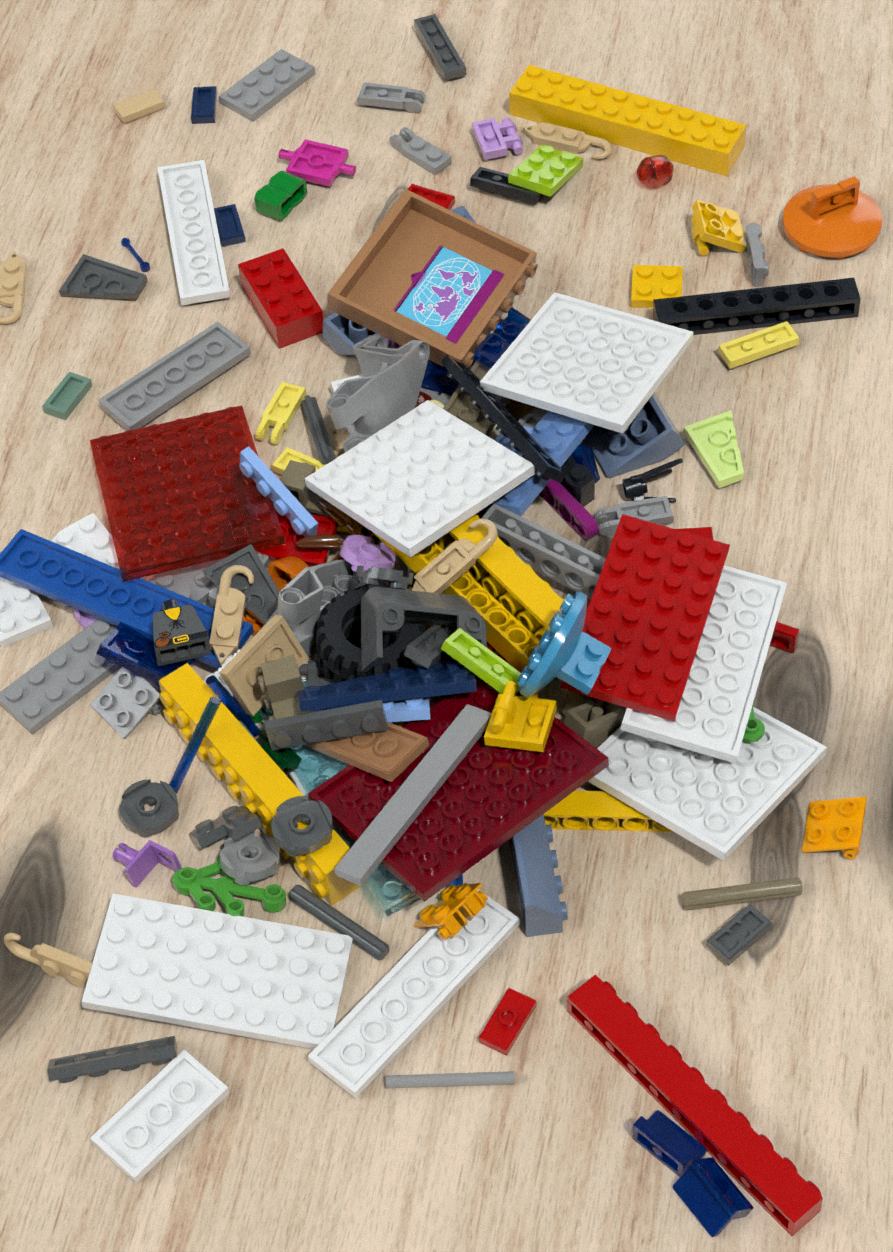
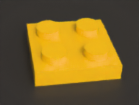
[631,265,683,308]

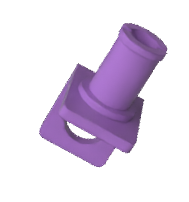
[113,840,182,887]

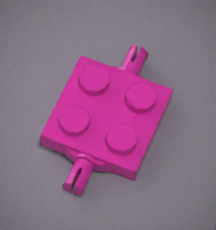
[279,139,356,187]

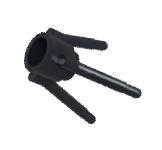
[622,458,683,503]

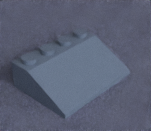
[585,392,686,478]

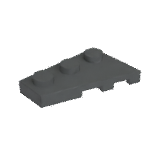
[59,254,148,300]
[202,544,280,625]

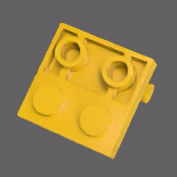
[691,200,747,256]
[484,681,557,752]

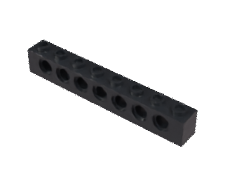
[653,278,861,335]

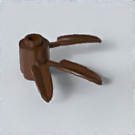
[297,499,379,561]

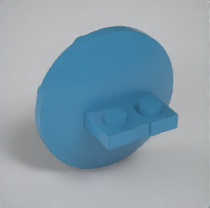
[517,591,612,698]

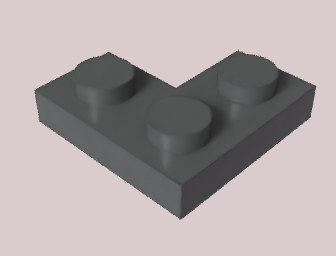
[189,806,262,849]

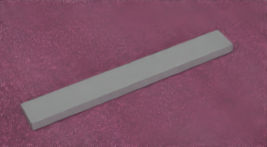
[334,704,492,887]

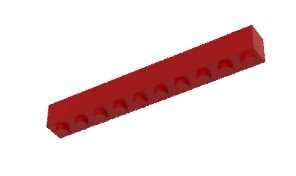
[567,974,823,1236]

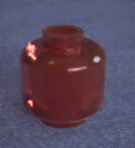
[637,155,674,188]

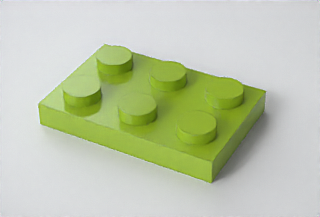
[508,145,584,197]

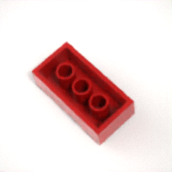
[238,248,324,349]

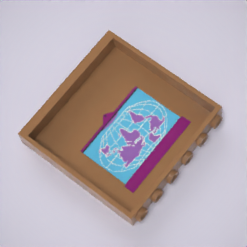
[327,189,538,367]

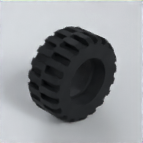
[316,586,426,683]

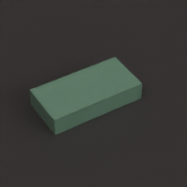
[42,372,92,420]

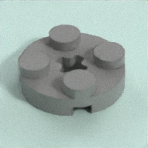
[220,832,280,885]

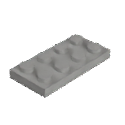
[219,49,315,122]

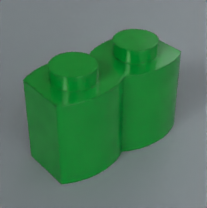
[254,171,307,220]

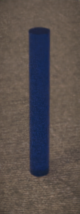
[206,675,260,737]

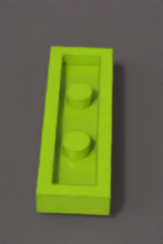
[441,628,521,696]

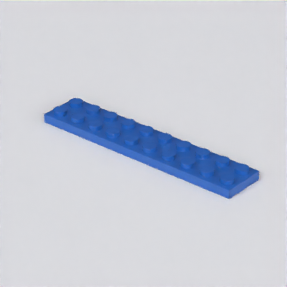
[0,529,253,669]

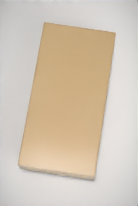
[113,89,165,124]

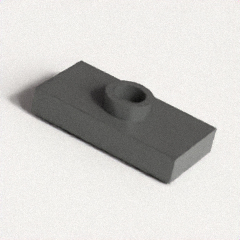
[706,904,773,966]

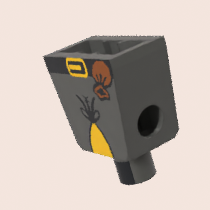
[153,599,211,666]

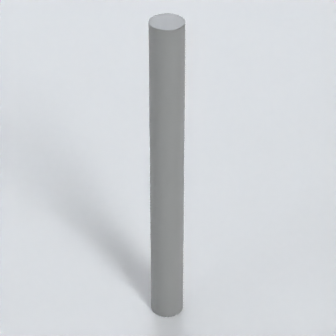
[386,1071,515,1088]

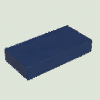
[191,86,217,124]
[214,204,246,247]

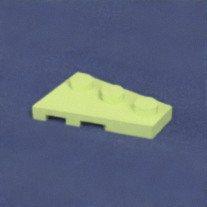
[684,410,744,488]

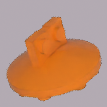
[783,176,882,260]

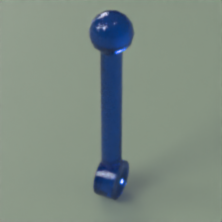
[121,238,150,272]

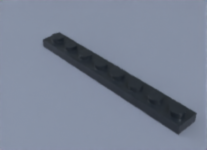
[441,355,567,483]

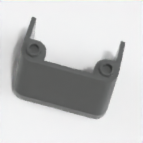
[361,587,487,677]

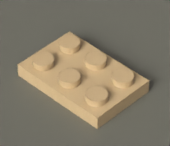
[219,614,309,716]

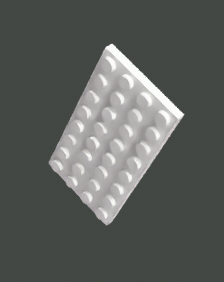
[620,565,787,764]
[81,894,353,1049]

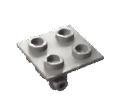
[90,662,163,739]

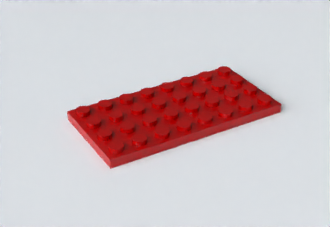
[560,514,730,722]

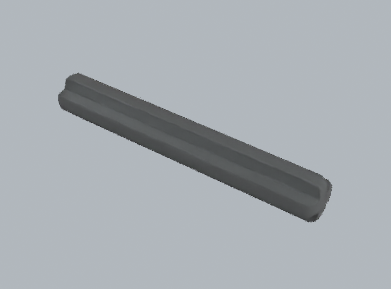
[302,395,336,464]
[289,885,390,960]

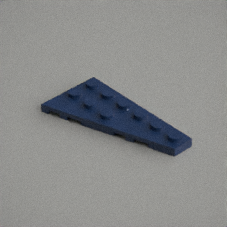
[297,658,477,711]

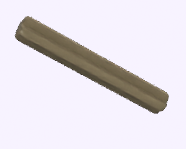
[681,877,803,910]

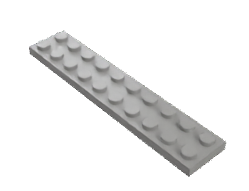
[0,536,230,735]

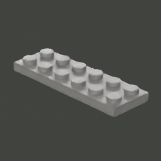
[98,322,251,434]

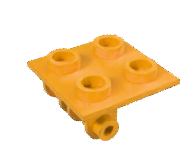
[802,796,867,859]
[413,883,488,941]

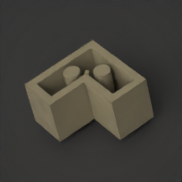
[280,460,332,518]
[258,654,310,720]
[562,690,627,748]

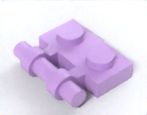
[472,117,523,160]

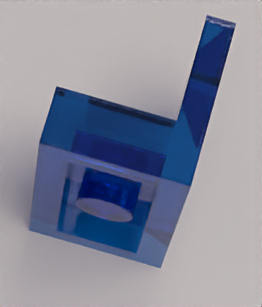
[632,1110,707,1180]
[673,1157,754,1237]

